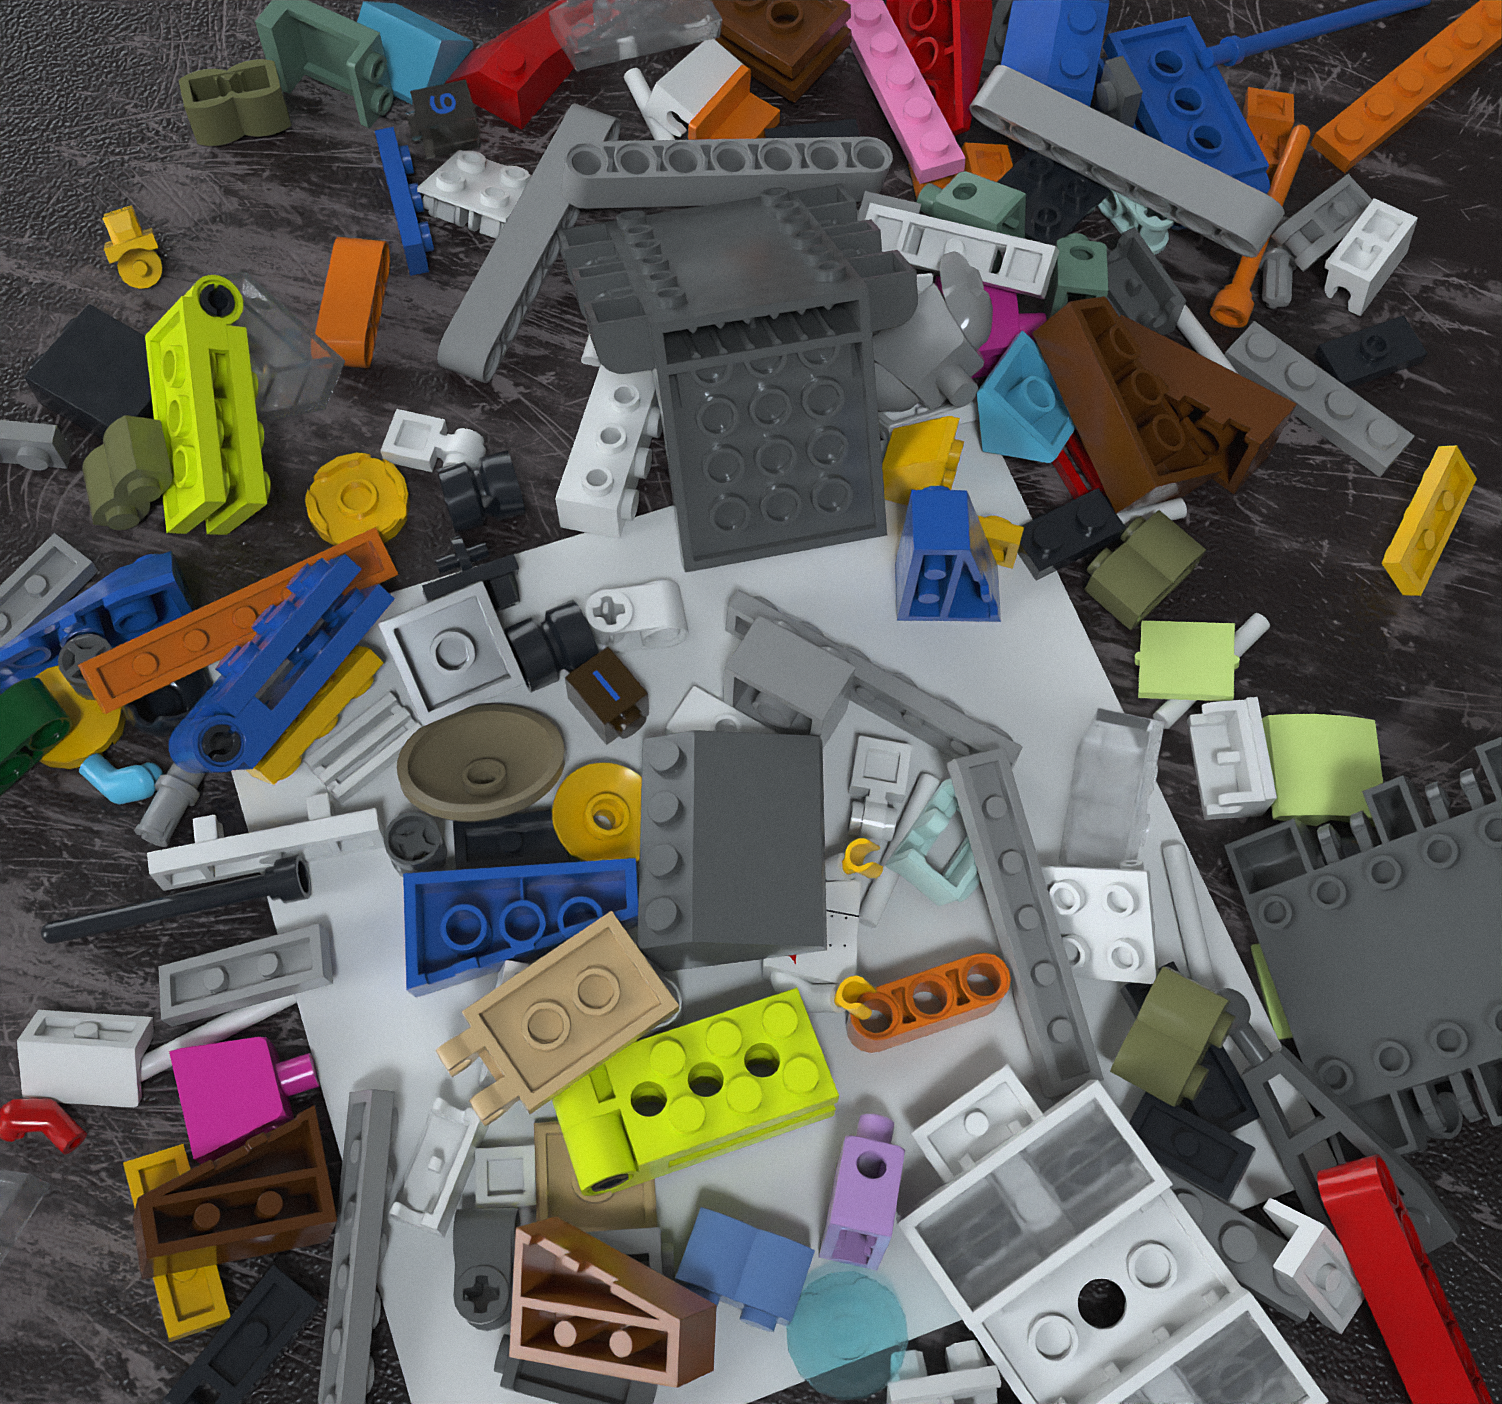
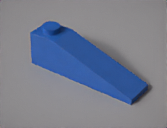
[0,551,195,694]

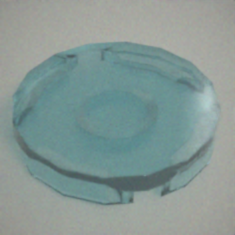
[786,1271,908,1400]

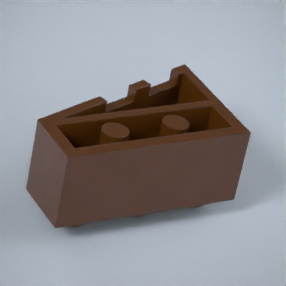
[133,1105,337,1280]

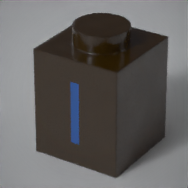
[565,647,649,745]

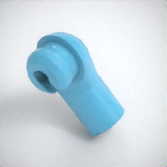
[79,753,164,804]

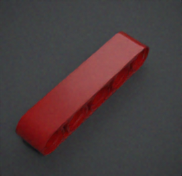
[1317,1154,1494,1404]

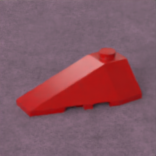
[445,0,625,130]
[886,0,993,136]

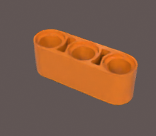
[314,237,390,368]
[846,953,1011,1053]

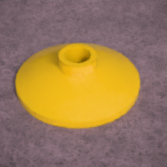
[552,763,642,863]

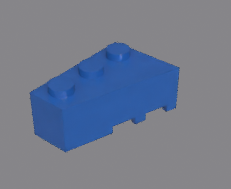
[895,486,1001,622]

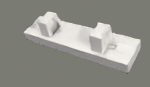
[865,203,1059,299]
[147,793,385,891]

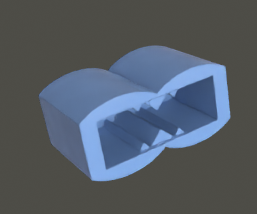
[674,1207,815,1332]

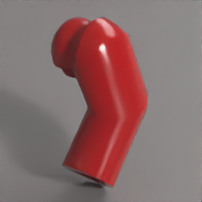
[0,1098,87,1155]

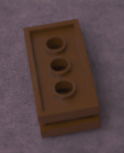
[640,0,852,103]

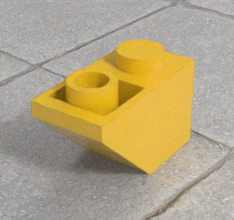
[882,416,964,506]

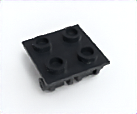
[997,149,1110,246]

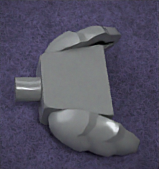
[873,251,993,412]

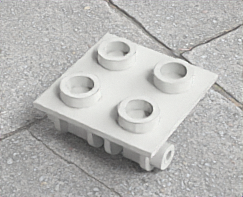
[417,150,532,239]
[1041,860,1159,984]

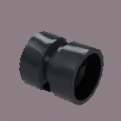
[437,450,525,533]
[503,600,599,693]

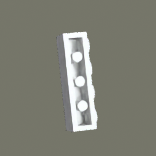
[555,364,663,539]

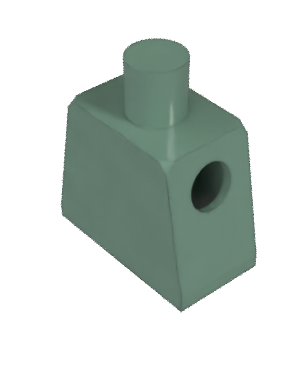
[916,171,1026,274]
[1043,233,1108,320]

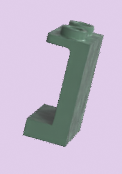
[255,0,394,128]

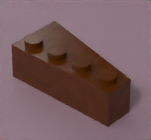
[1032,296,1224,514]
[1120,315,1297,494]

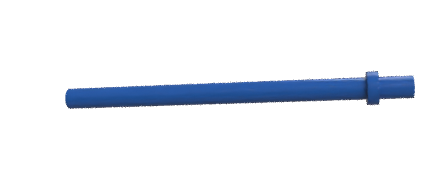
[1201,0,1431,68]

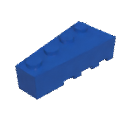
[403,858,639,998]

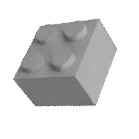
[378,581,526,727]
[723,615,856,749]

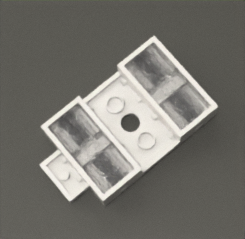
[896,1064,1329,1404]

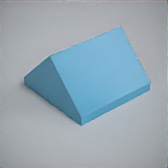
[357,1,473,110]
[977,330,1076,463]

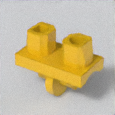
[103,205,162,289]

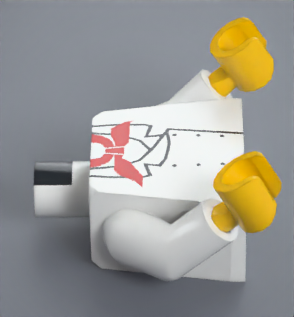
[762,838,883,1020]

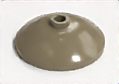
[397,704,566,822]

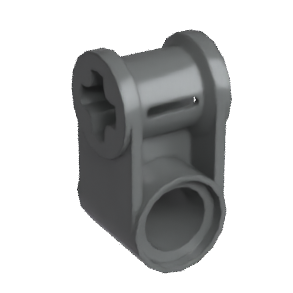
[453,1208,520,1331]

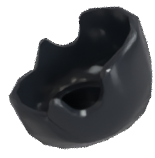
[122,669,209,737]

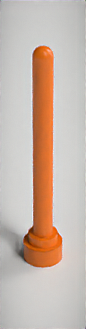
[1210,124,1310,328]

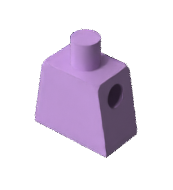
[819,1114,905,1271]

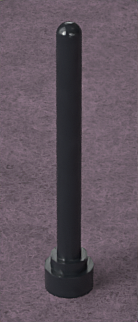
[41,855,311,944]

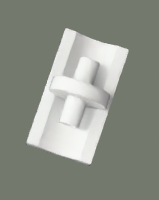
[886,1340,1001,1404]

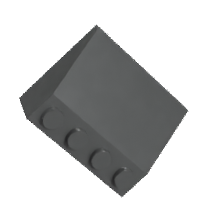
[637,730,827,972]

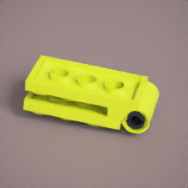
[145,275,270,535]
[552,988,839,1196]

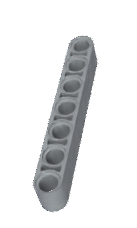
[969,65,1285,258]
[437,103,621,383]
[561,137,893,208]

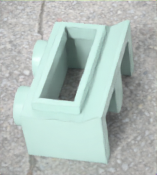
[885,778,980,906]

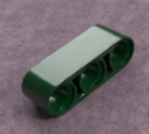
[0,677,73,796]

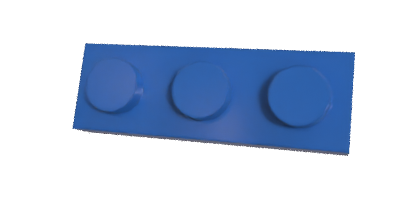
[374,127,434,276]

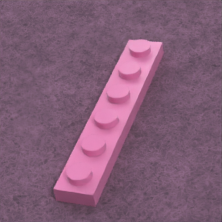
[844,0,966,184]

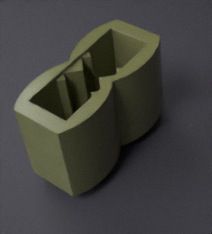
[179,59,291,146]
[82,415,173,530]
[1085,510,1206,631]
[1110,966,1236,1107]

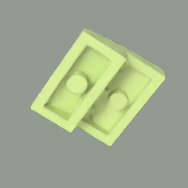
[1262,714,1383,827]

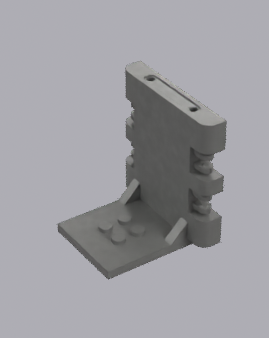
[557,184,918,573]
[1224,737,1502,1165]

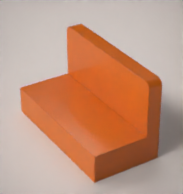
[688,64,780,140]

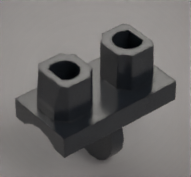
[422,535,520,612]

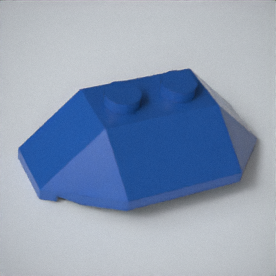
[1001,0,1109,150]

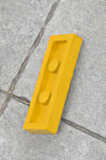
[1382,445,1477,596]
[246,645,384,785]
[123,1144,231,1342]

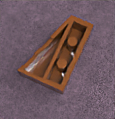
[509,1216,717,1388]

